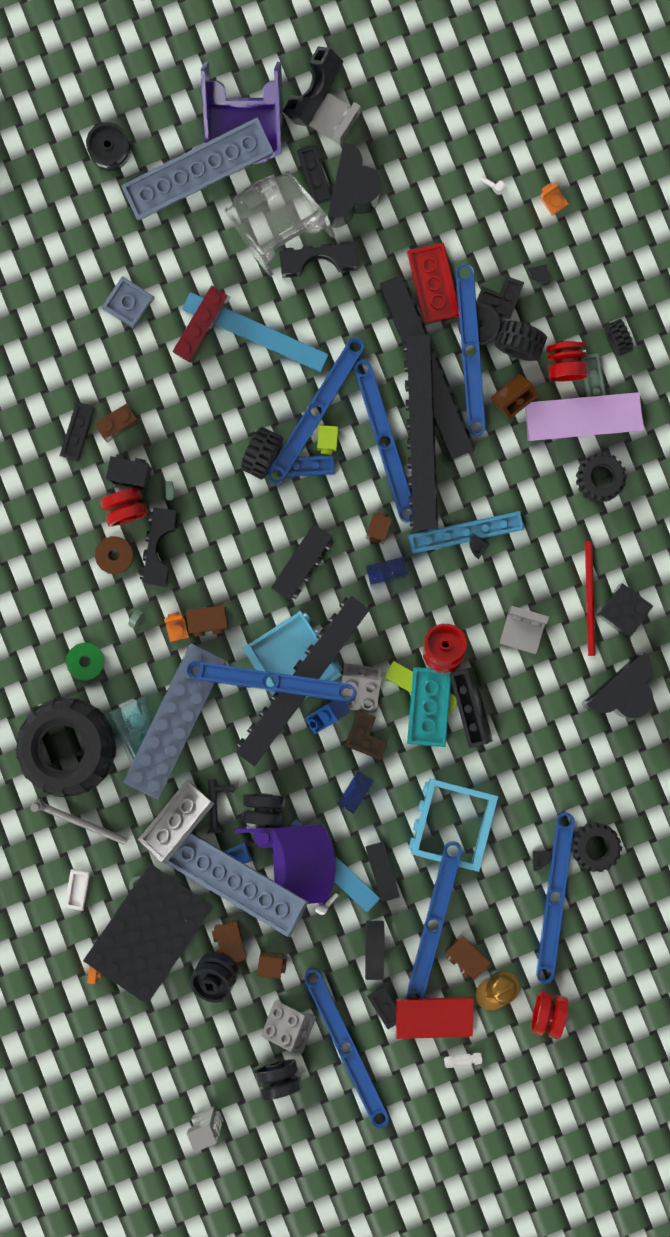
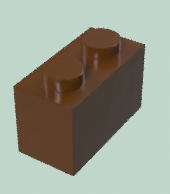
[490,374,539,420]
[94,404,139,442]
[366,511,392,544]
[186,605,228,637]
[212,920,247,962]
[445,934,490,980]
[257,951,287,979]

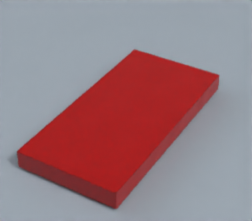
[407,242,459,325]
[395,997,474,1039]

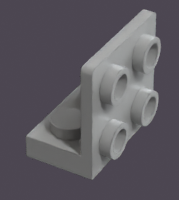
[309,93,361,145]
[500,606,549,654]
[342,663,382,713]
[261,1001,317,1053]

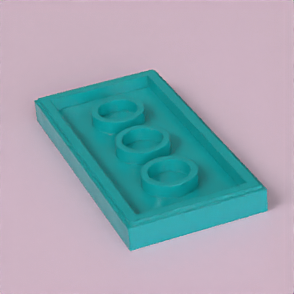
[407,667,452,747]

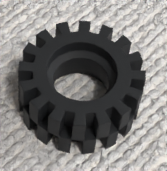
[605,319,633,357]

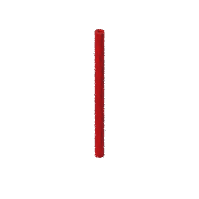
[585,541,596,656]

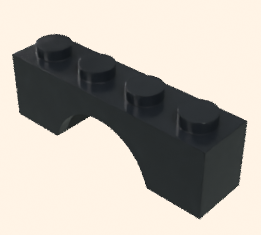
[282,46,344,127]
[279,242,358,278]
[140,507,178,588]

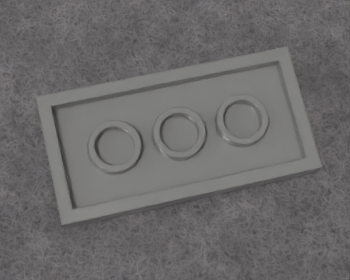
[138,780,214,864]

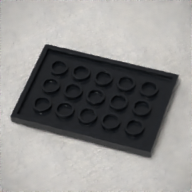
[83,863,213,1005]

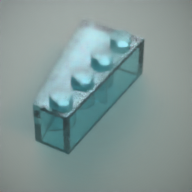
[107,695,150,764]

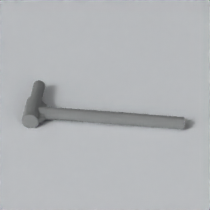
[30,798,127,845]

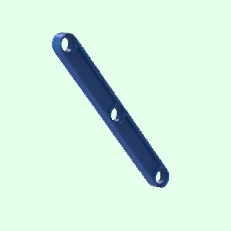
[456,264,486,436]
[268,338,364,485]
[354,360,413,523]
[187,661,357,702]
[536,812,575,984]
[406,841,462,999]
[304,968,389,1128]

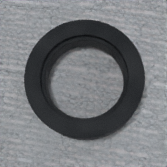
[365,920,385,980]

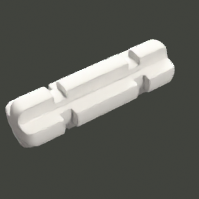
[444,1053,482,1068]

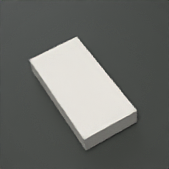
[64,869,91,911]

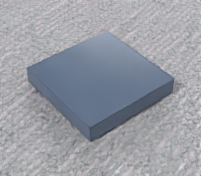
[101,276,154,329]

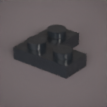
[477,276,524,319]

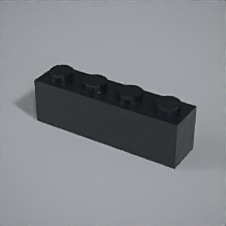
[271,524,334,601]
[449,667,493,748]

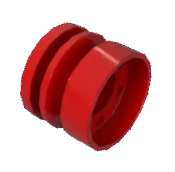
[546,341,589,382]

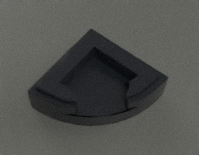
[527,265,550,285]
[469,532,489,559]
[532,851,552,871]

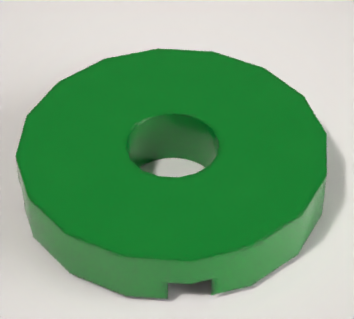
[66,643,105,681]

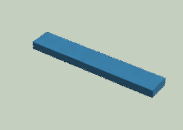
[408,511,524,554]
[290,819,380,912]

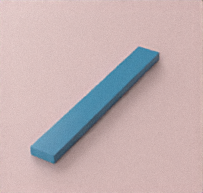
[182,292,328,373]

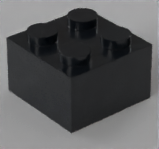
[106,454,152,491]
[597,583,653,638]

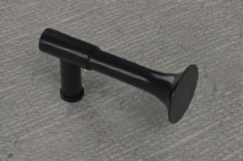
[205,780,234,834]

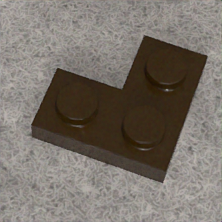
[344,710,387,760]

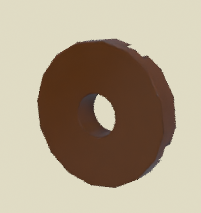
[95,536,134,574]

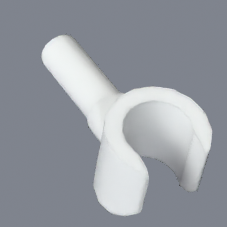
[480,176,506,195]
[315,893,339,915]

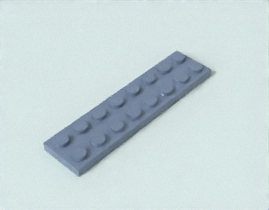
[121,117,274,221]
[122,643,225,800]
[166,832,308,937]

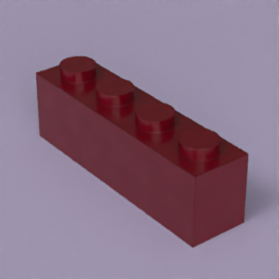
[172,285,231,363]

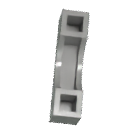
[187,1107,223,1153]

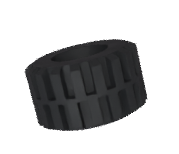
[495,321,547,361]
[241,427,283,480]
[576,453,627,503]
[571,822,622,872]

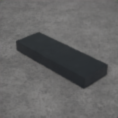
[297,145,332,205]
[59,401,95,462]
[365,841,400,903]

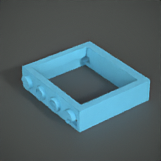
[408,778,498,872]

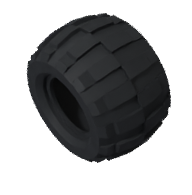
[15,698,117,798]

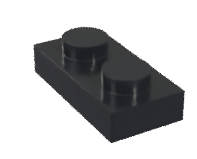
[367,985,396,1030]

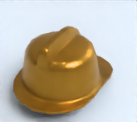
[476,972,520,1011]

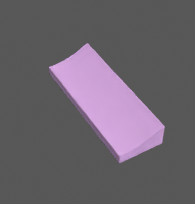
[525,392,644,441]

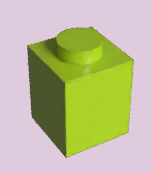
[317,425,338,455]

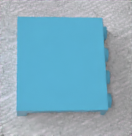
[242,611,343,700]

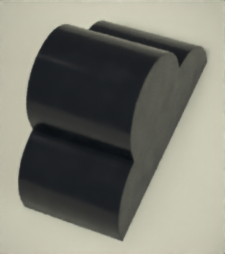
[328,142,381,228]
[581,652,653,718]

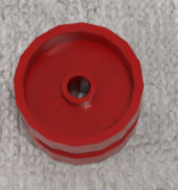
[100,487,148,527]
[423,624,467,673]
[531,991,568,1040]

